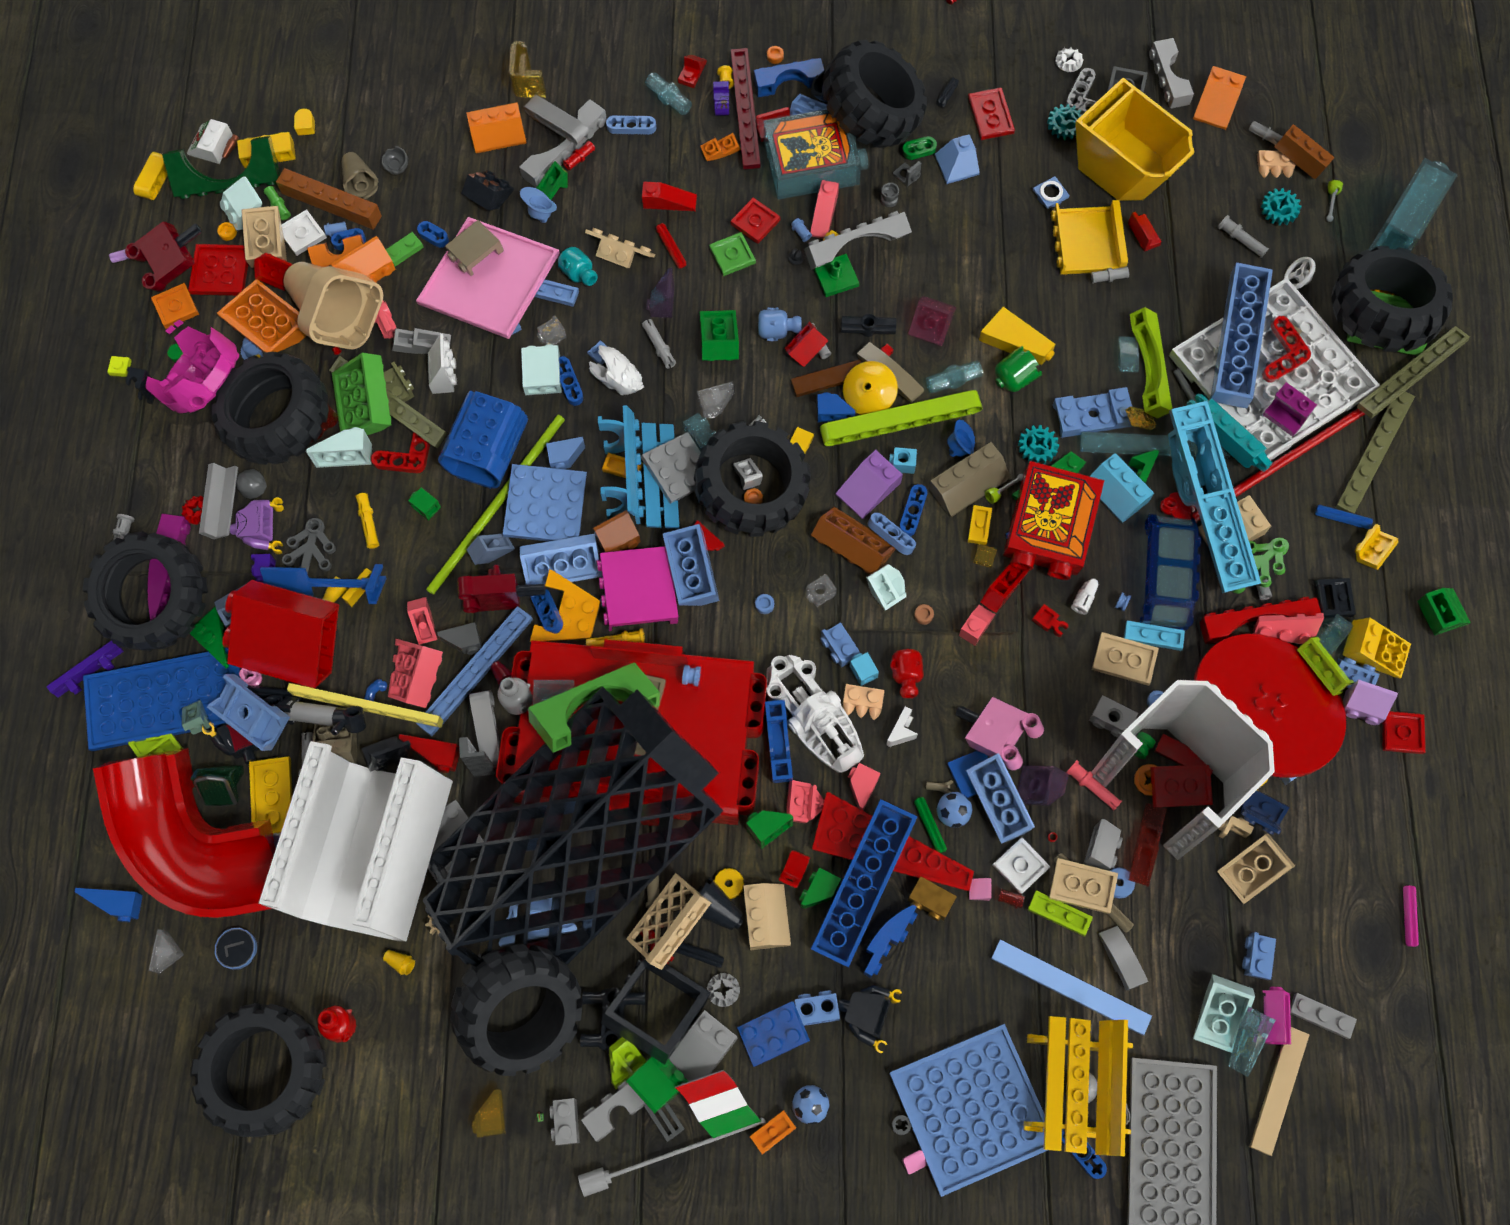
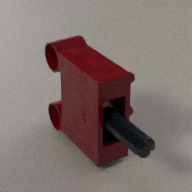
[125,221,202,292]
[458,565,546,613]

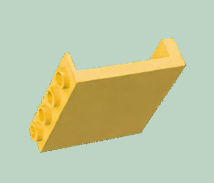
[1051,200,1128,274]

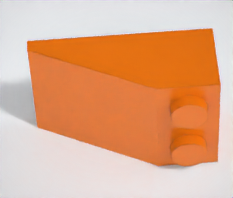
[1193,66,1246,130]

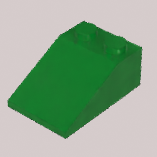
[700,310,739,361]

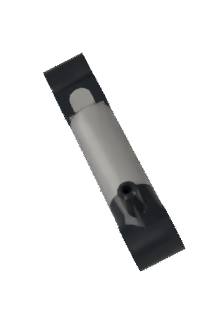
[264,695,366,736]

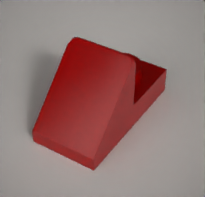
[678,55,707,88]

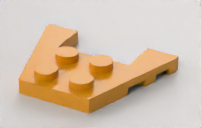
[530,569,601,642]

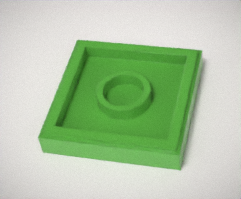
[709,232,756,276]

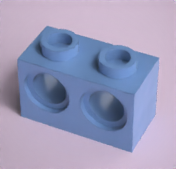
[795,991,840,1026]

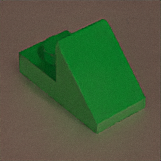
[536,161,568,200]
[1128,450,1159,483]

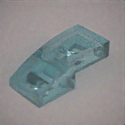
[1118,337,1139,372]

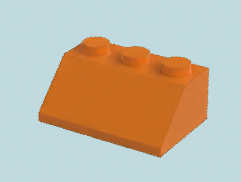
[466,102,526,153]
[331,236,396,282]

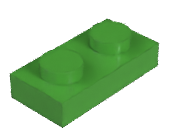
[386,232,424,266]

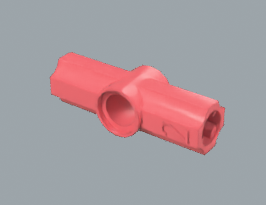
[375,301,397,339]

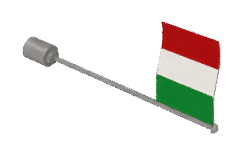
[578,1070,766,1197]

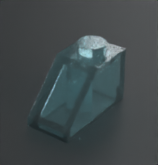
[1319,614,1353,655]

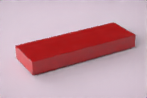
[1154,734,1213,776]

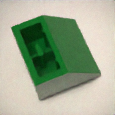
[1417,588,1471,636]

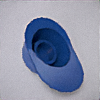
[947,419,975,457]

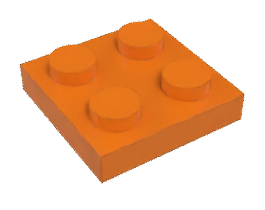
[151,283,199,329]

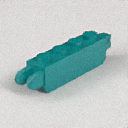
[1187,394,1272,472]

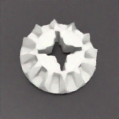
[1056,47,1083,72]

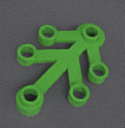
[1232,538,1289,594]

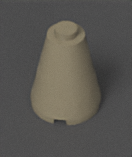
[342,152,378,199]

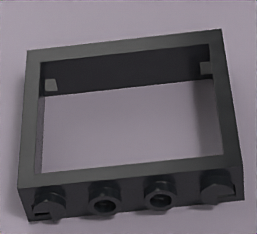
[601,958,711,1065]

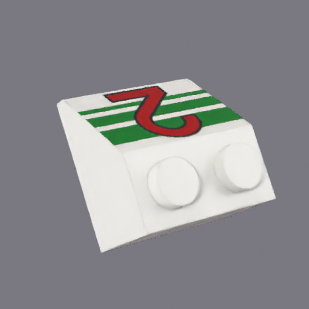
[187,119,233,164]

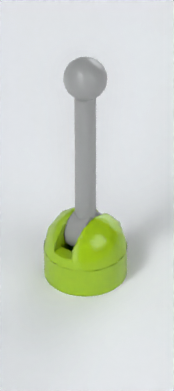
[1326,180,1343,222]
[985,474,1023,504]

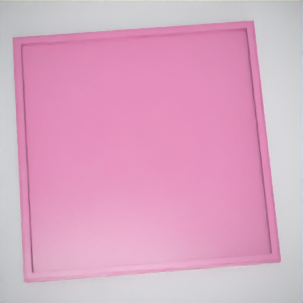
[416,217,560,339]

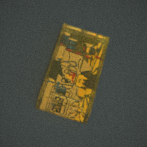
[1125,407,1156,430]

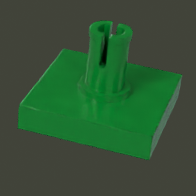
[814,254,859,297]

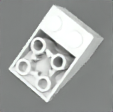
[428,333,457,394]

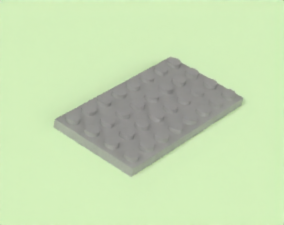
[1127,1058,1217,1225]

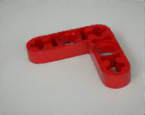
[1262,316,1311,383]
[371,432,430,473]

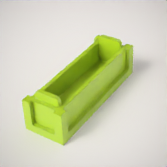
[1297,637,1355,696]

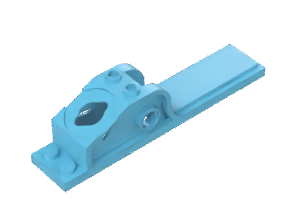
[1168,401,1261,593]

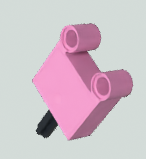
[956,697,1044,770]

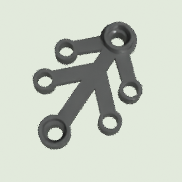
[282,518,336,578]

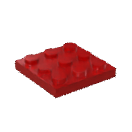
[188,244,248,296]

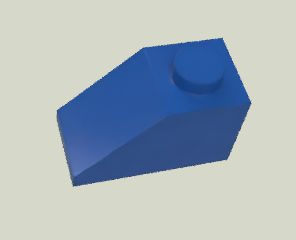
[817,392,855,422]

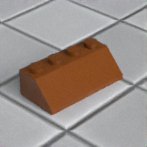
[811,507,895,574]

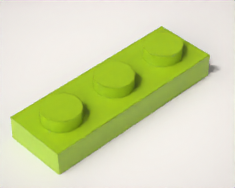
[1028,890,1093,936]

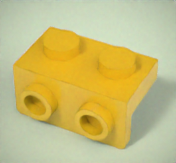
[1355,524,1398,570]

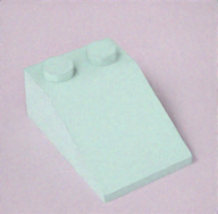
[307,427,372,468]
[1193,974,1255,1053]

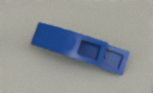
[864,905,918,978]

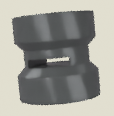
[881,183,899,207]

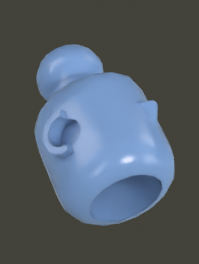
[758,308,801,341]

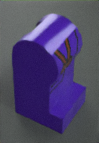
[713,81,729,116]

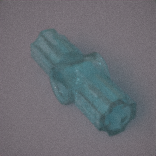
[645,73,692,115]
[926,360,983,393]

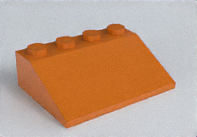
[217,279,307,353]

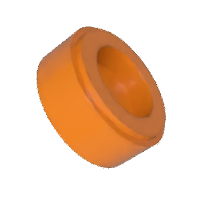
[767,46,784,64]
[744,488,763,504]

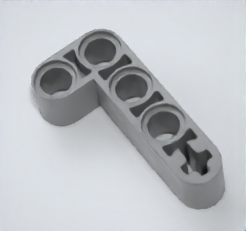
[469,690,500,767]

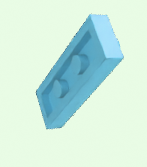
[1124,621,1185,651]

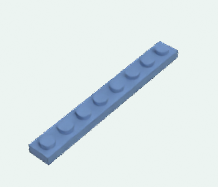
[416,606,533,736]

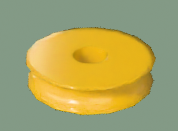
[714,868,744,899]

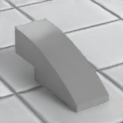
[392,328,451,354]
[1098,926,1148,991]

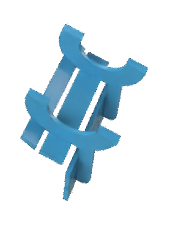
[598,405,680,529]

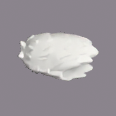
[589,345,644,395]

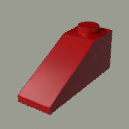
[642,182,697,211]
[980,564,1029,613]
[399,734,460,773]

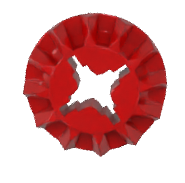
[181,495,204,525]

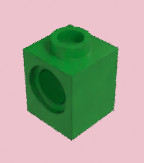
[408,487,441,521]

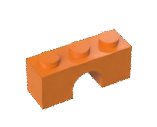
[307,234,364,267]

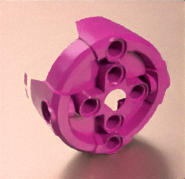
[146,320,239,413]

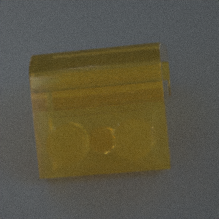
[509,41,546,98]

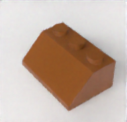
[1274,124,1334,179]

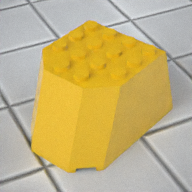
[1075,78,1194,201]

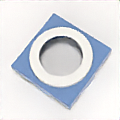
[1033,177,1070,209]

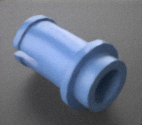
[791,218,812,242]
[324,221,347,237]

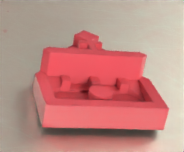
[786,780,825,823]

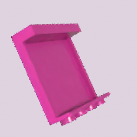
[597,546,678,631]

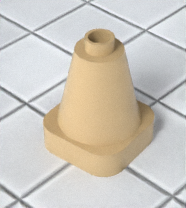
[284,262,383,349]

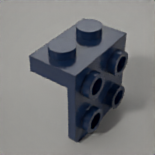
[1240,789,1289,835]

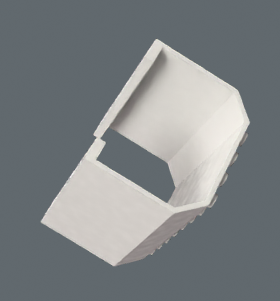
[1092,680,1274,860]
[259,741,453,941]

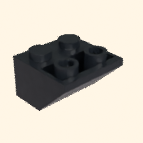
[461,170,514,211]

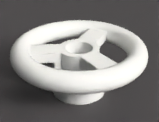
[1284,257,1315,289]

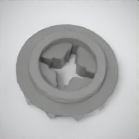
[707,973,740,1007]

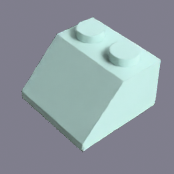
[220,177,262,230]

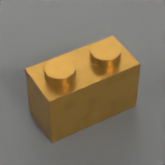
[908,876,957,921]

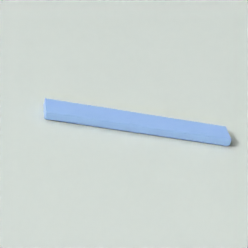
[991,940,1152,1036]

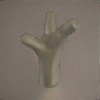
[926,780,953,794]

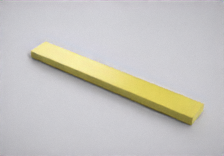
[287,683,443,728]

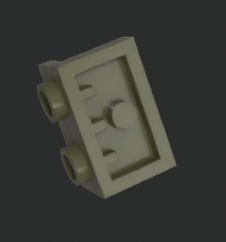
[384,362,414,402]

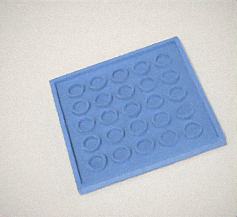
[889,1024,1048,1197]

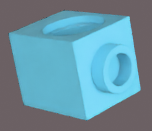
[889,447,917,474]
[850,652,879,686]

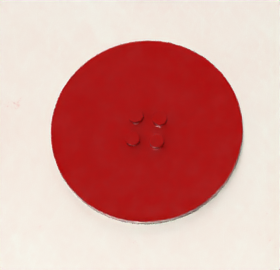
[1194,634,1346,778]

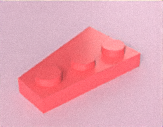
[1253,613,1324,645]

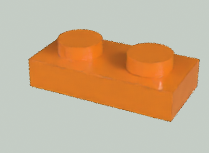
[750,1110,796,1155]

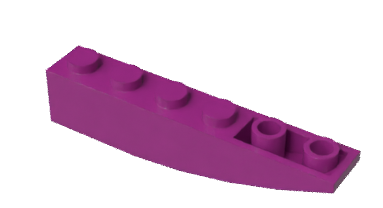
[148,514,191,621]

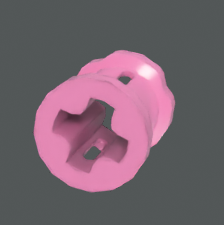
[239,668,262,686]

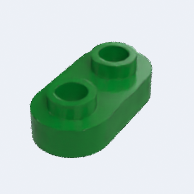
[902,136,937,160]

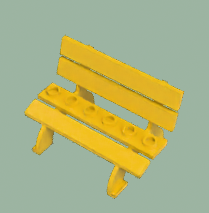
[1023,1016,1133,1157]

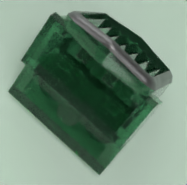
[191,766,244,806]

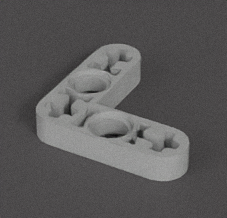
[1066,68,1096,115]

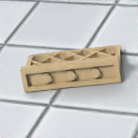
[626,873,711,970]

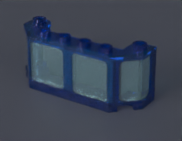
[1140,514,1201,632]

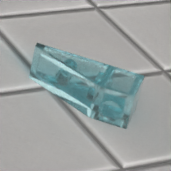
[1228,1007,1276,1077]

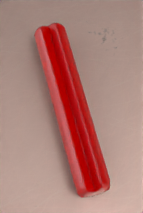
[656,223,686,269]

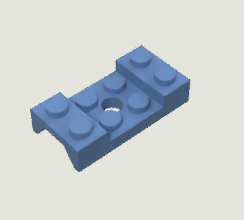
[1053,387,1133,438]
[207,674,290,751]

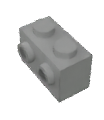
[550,1098,580,1145]

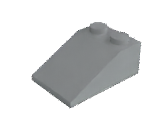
[669,1010,738,1081]

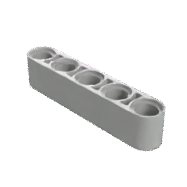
[523,95,590,145]

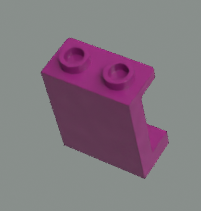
[1262,382,1317,437]

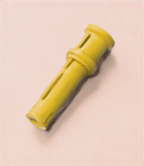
[586,628,645,647]

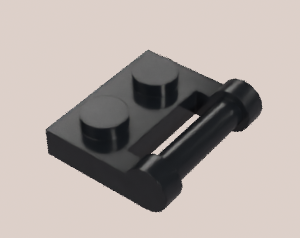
[1313,578,1356,619]

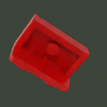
[254,253,293,291]

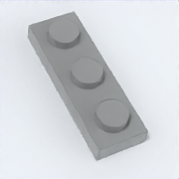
[1290,993,1357,1039]

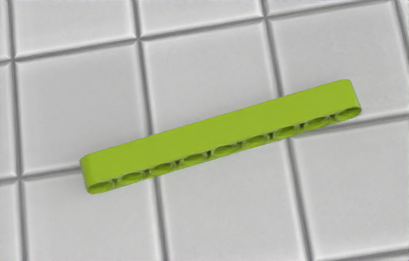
[820,390,983,446]

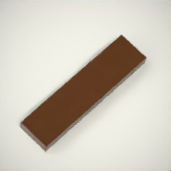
[791,360,861,397]

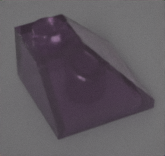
[647,268,675,318]
[1018,766,1069,806]

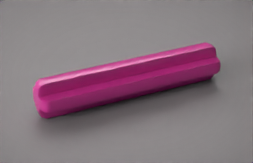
[1403,885,1419,947]

